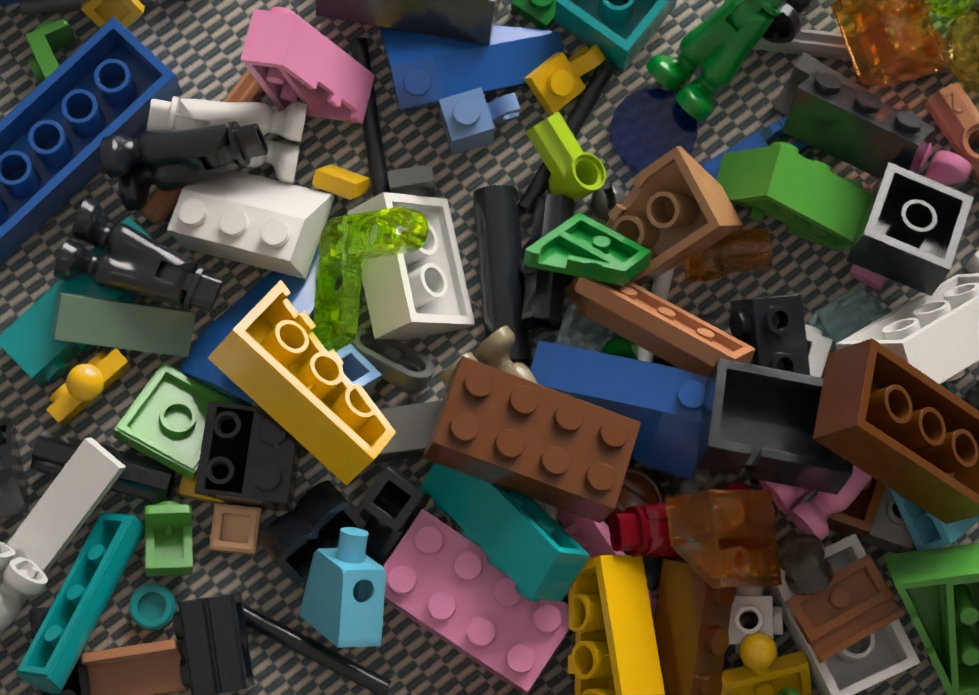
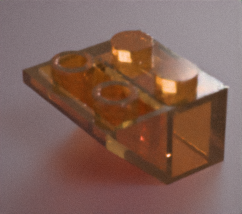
[830,0,950,87]
[665,489,782,588]

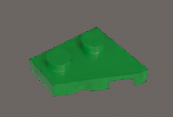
[524,212,652,286]

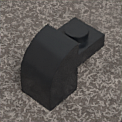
[359,466,431,566]

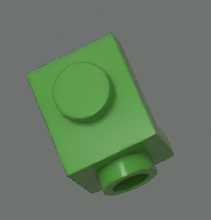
[25,18,76,85]
[145,501,193,577]

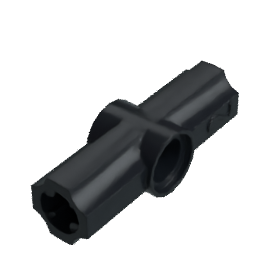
[518,194,575,333]
[30,430,176,503]

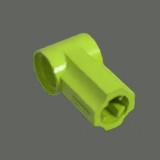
[526,112,606,204]

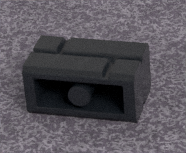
[173,592,255,695]

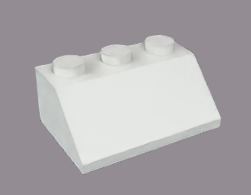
[167,170,335,279]
[348,192,475,340]

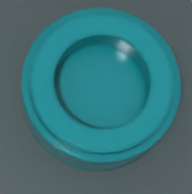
[129,583,178,631]

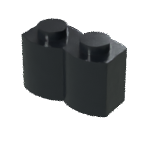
[259,480,366,585]

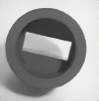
[591,183,626,221]

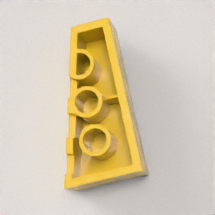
[208,280,396,486]
[568,555,665,695]

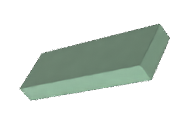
[51,292,196,357]

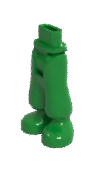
[646,0,785,122]

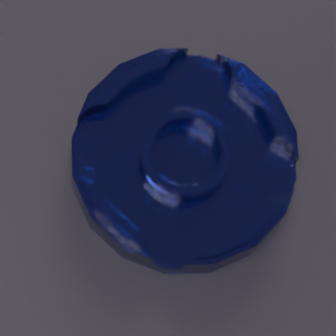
[609,88,698,173]

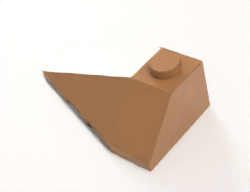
[565,146,743,318]

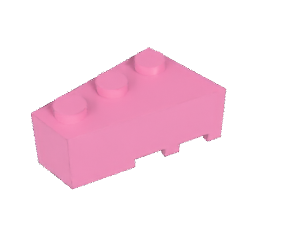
[240,7,375,124]

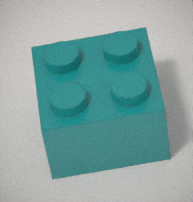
[554,0,677,71]

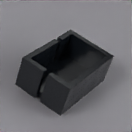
[696,358,853,495]

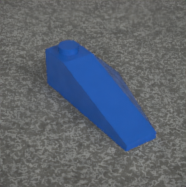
[379,25,564,114]
[179,246,347,407]
[530,340,708,480]

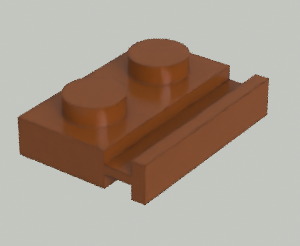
[784,554,905,663]

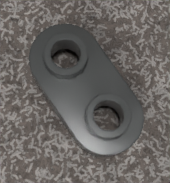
[348,328,435,393]

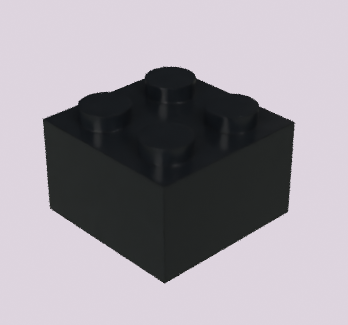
[846,162,974,296]

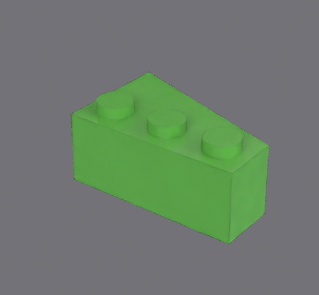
[716,142,870,251]
[883,543,979,695]

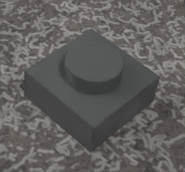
[387,164,435,197]

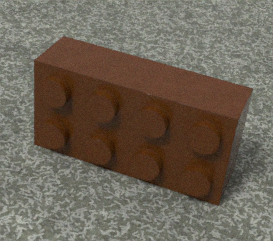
[813,338,979,524]
[423,356,641,523]

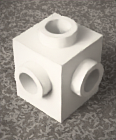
[728,587,783,654]

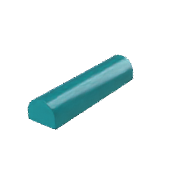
[16,513,145,694]

